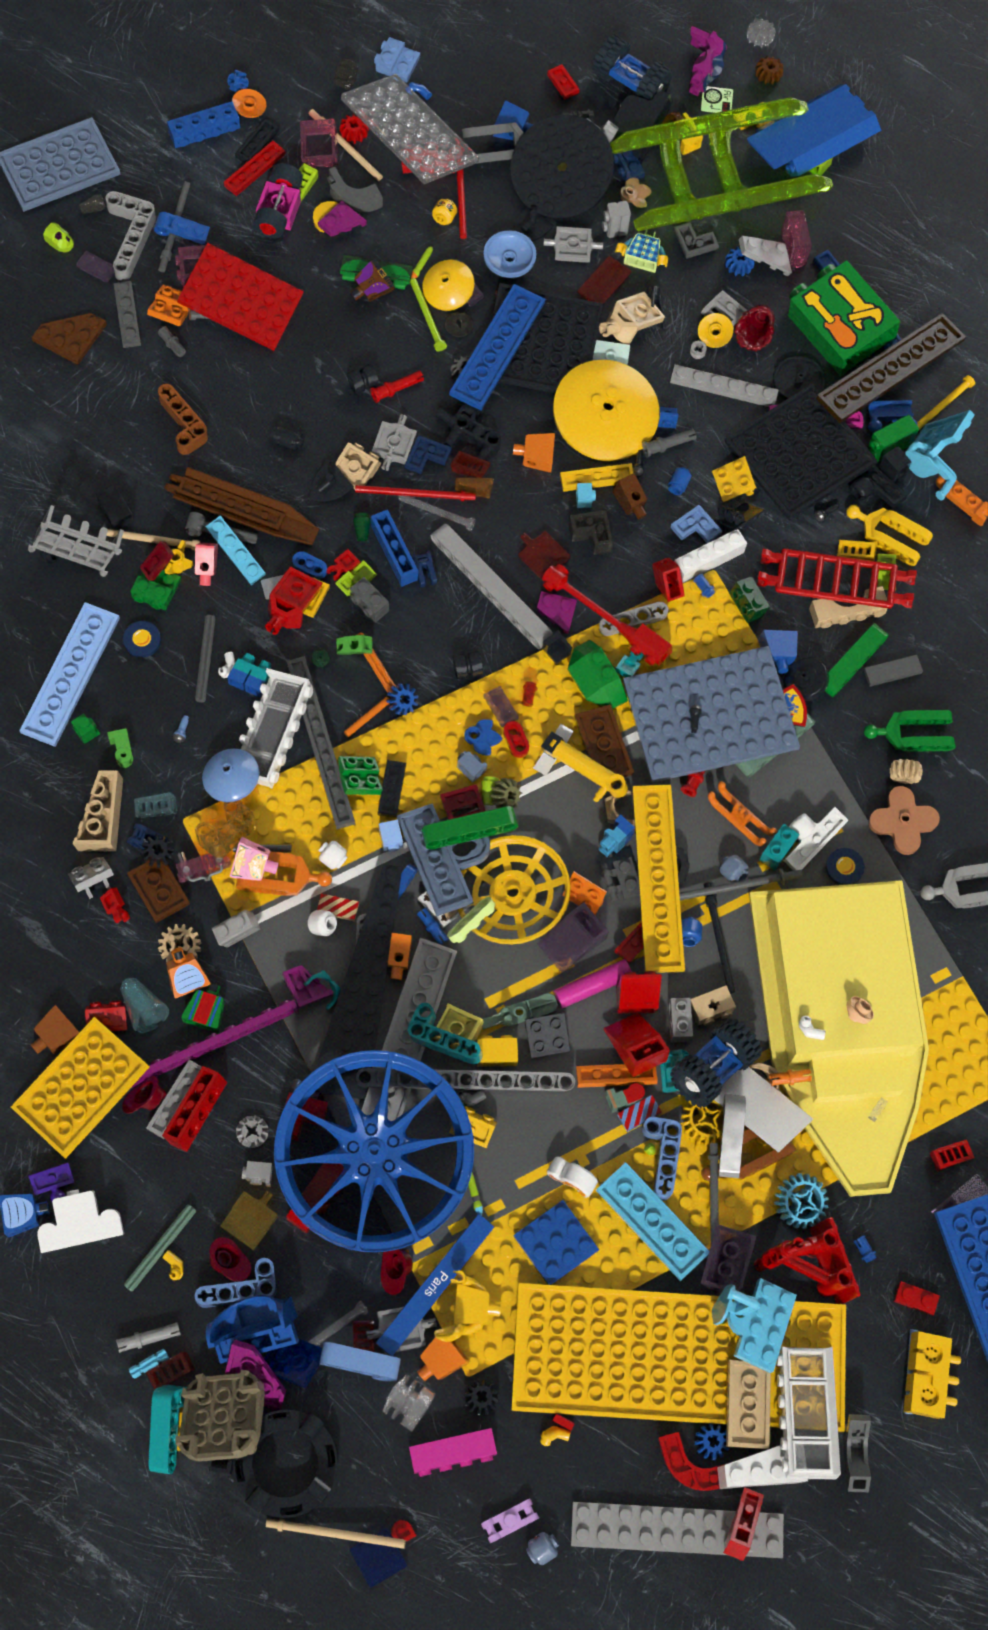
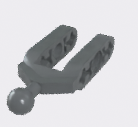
[462,122,524,165]

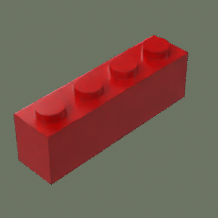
[286,1163,344,1234]

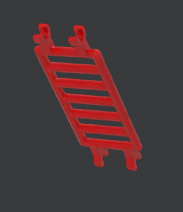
[757,548,917,609]

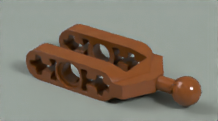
[701,1129,797,1181]

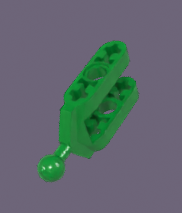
[864,710,955,752]

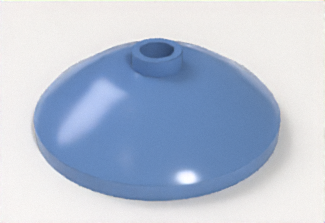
[484,231,536,278]
[202,749,259,802]

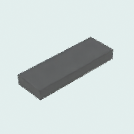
[864,655,923,687]

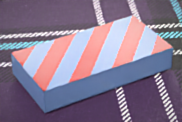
[617,1095,662,1132]

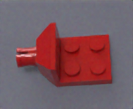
[265,566,323,635]

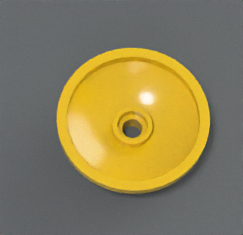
[422,260,475,311]

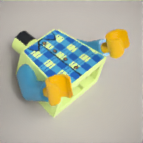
[615,229,668,273]

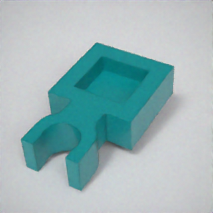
[615,651,643,678]

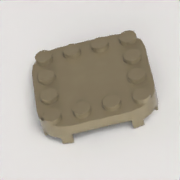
[175,1370,265,1461]

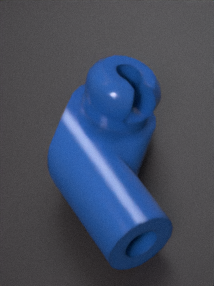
[406,82,432,100]

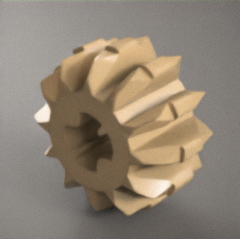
[890,759,923,784]

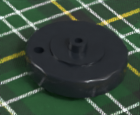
[784,658,829,701]

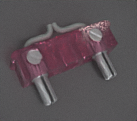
[176,841,231,883]

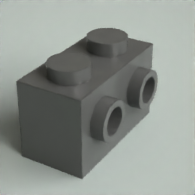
[350,577,389,623]

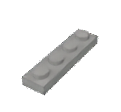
[146,1060,202,1139]

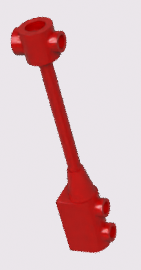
[542,564,672,666]

